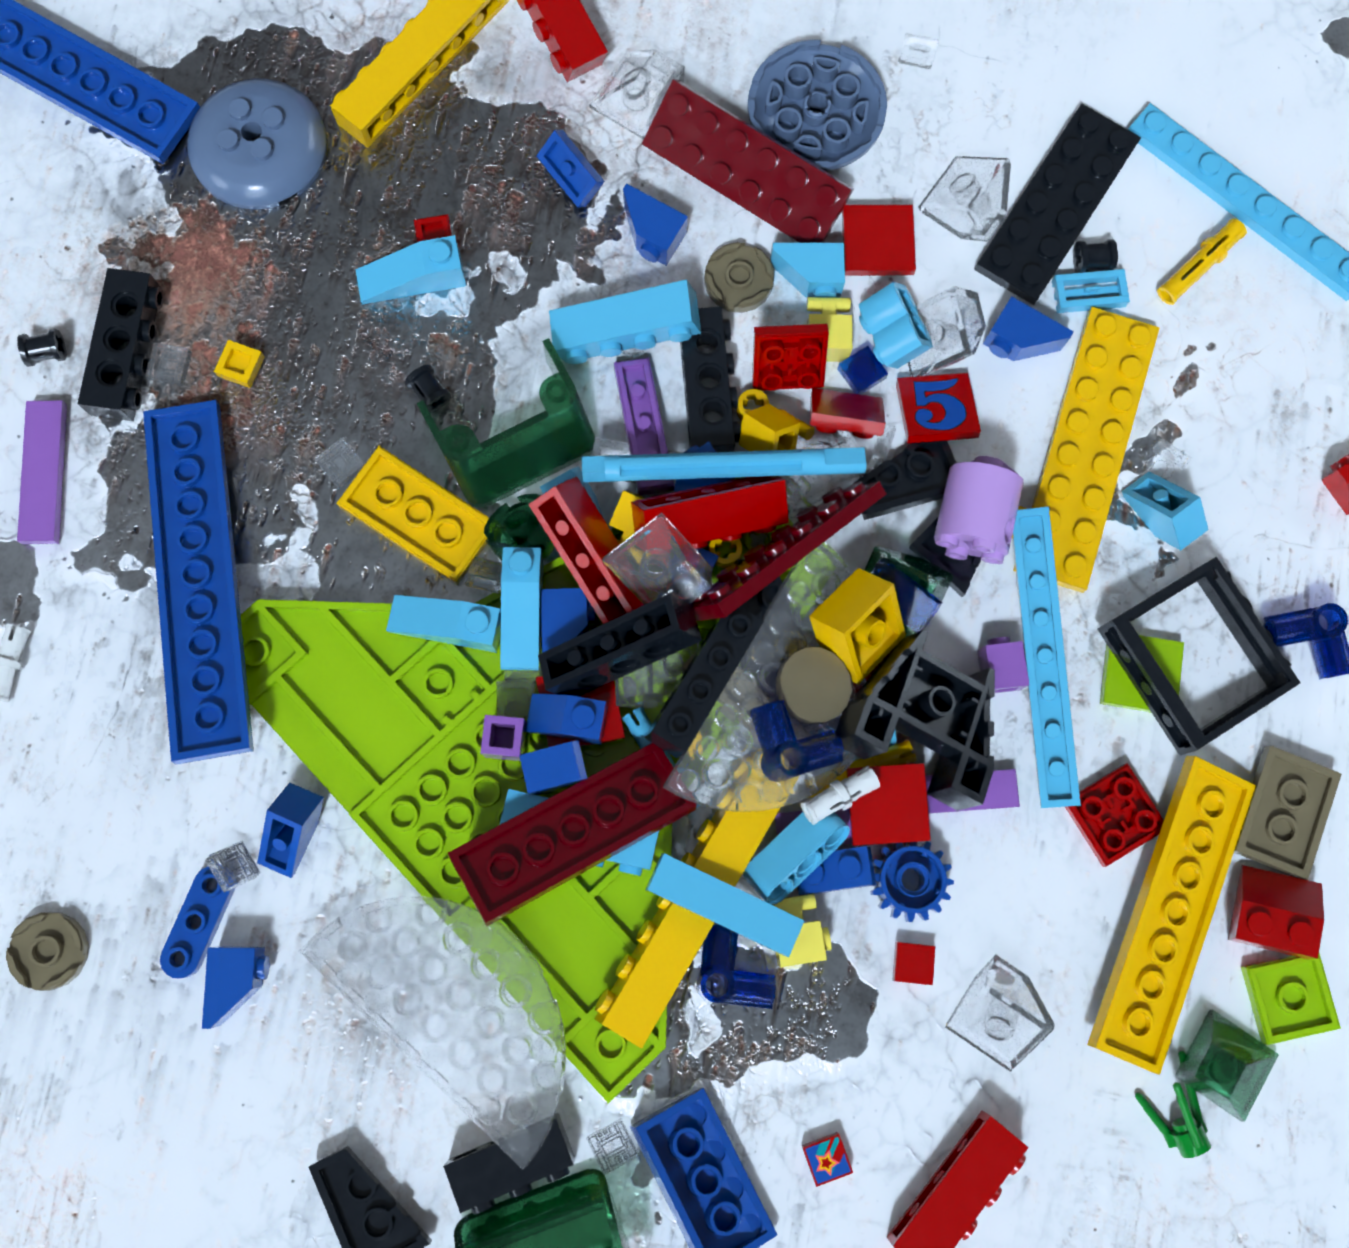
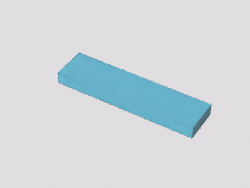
[645,853,804,957]

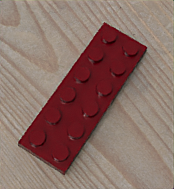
[642,79,854,243]
[689,481,886,621]
[448,743,697,927]

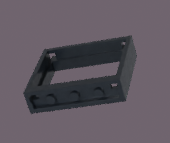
[1097,557,1301,756]

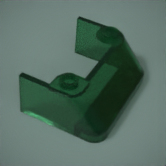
[417,338,596,508]
[454,1169,630,1248]

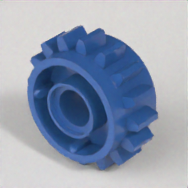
[870,841,954,922]

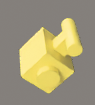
[807,297,853,362]
[773,893,832,967]

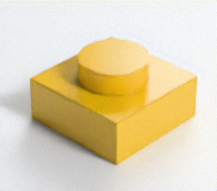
[214,340,265,388]

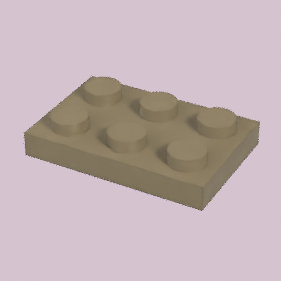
[1234,745,1342,880]

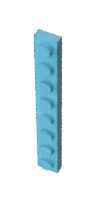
[1128,103,1349,301]
[1013,507,1081,808]

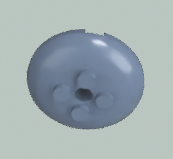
[747,40,887,171]
[187,78,328,210]

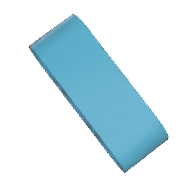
[743,812,850,905]

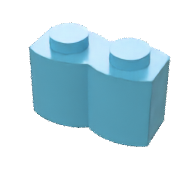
[859,281,933,369]

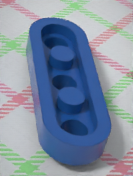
[160,866,236,979]

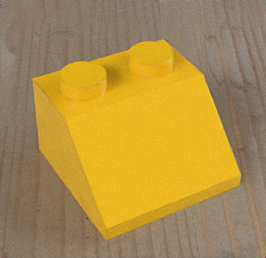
[809,568,906,685]

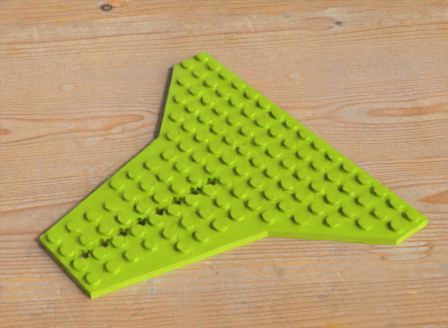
[241,477,836,1104]

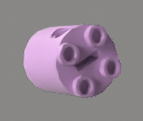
[934,456,1024,564]

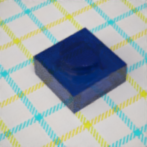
[837,346,888,394]

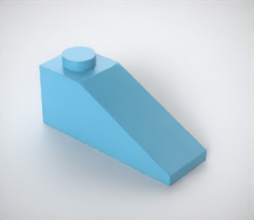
[355,235,466,305]
[500,547,544,670]
[386,595,501,653]

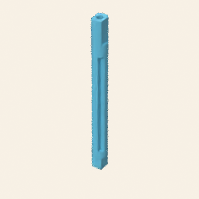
[582,447,867,482]

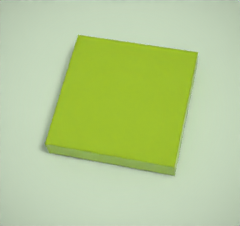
[1100,635,1184,713]
[1241,953,1341,1045]

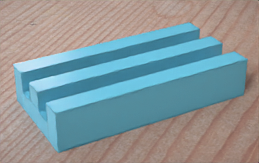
[1052,269,1130,313]

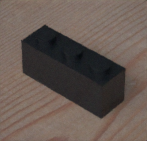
[443,1113,575,1215]

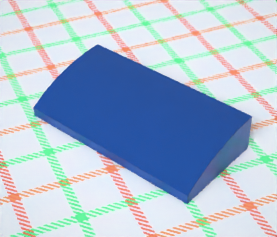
[630,1088,778,1248]

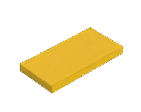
[336,446,499,585]

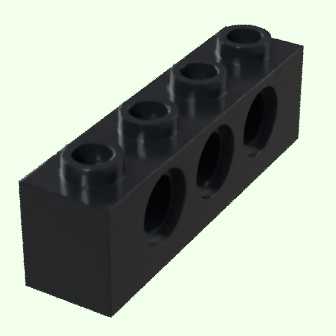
[77,268,164,422]
[680,307,741,452]
[538,593,702,697]
[644,606,764,758]

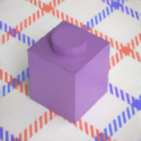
[977,637,1030,693]
[480,715,527,761]

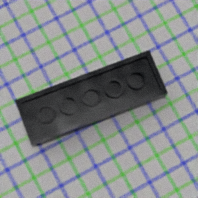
[974,103,1141,305]

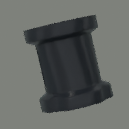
[1073,239,1118,273]
[17,329,67,367]
[404,365,451,413]

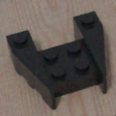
[832,629,995,811]

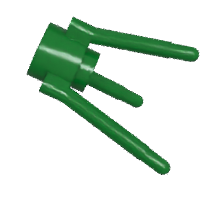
[1135,1051,1211,1158]

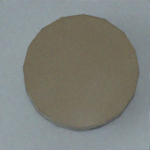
[704,242,774,313]
[775,647,852,724]
[6,912,89,991]

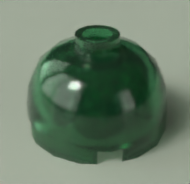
[484,494,555,561]

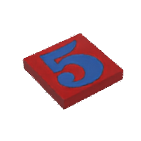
[896,373,981,444]

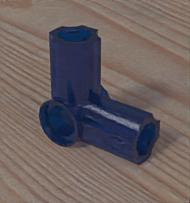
[1263,603,1349,680]
[749,700,845,782]
[696,924,776,1009]

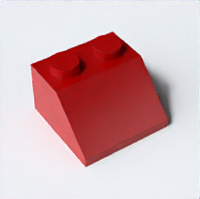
[1228,865,1325,959]

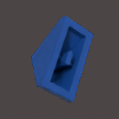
[519,740,588,795]

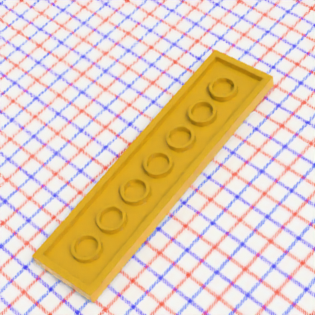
[1013,307,1160,593]
[1087,756,1256,1075]

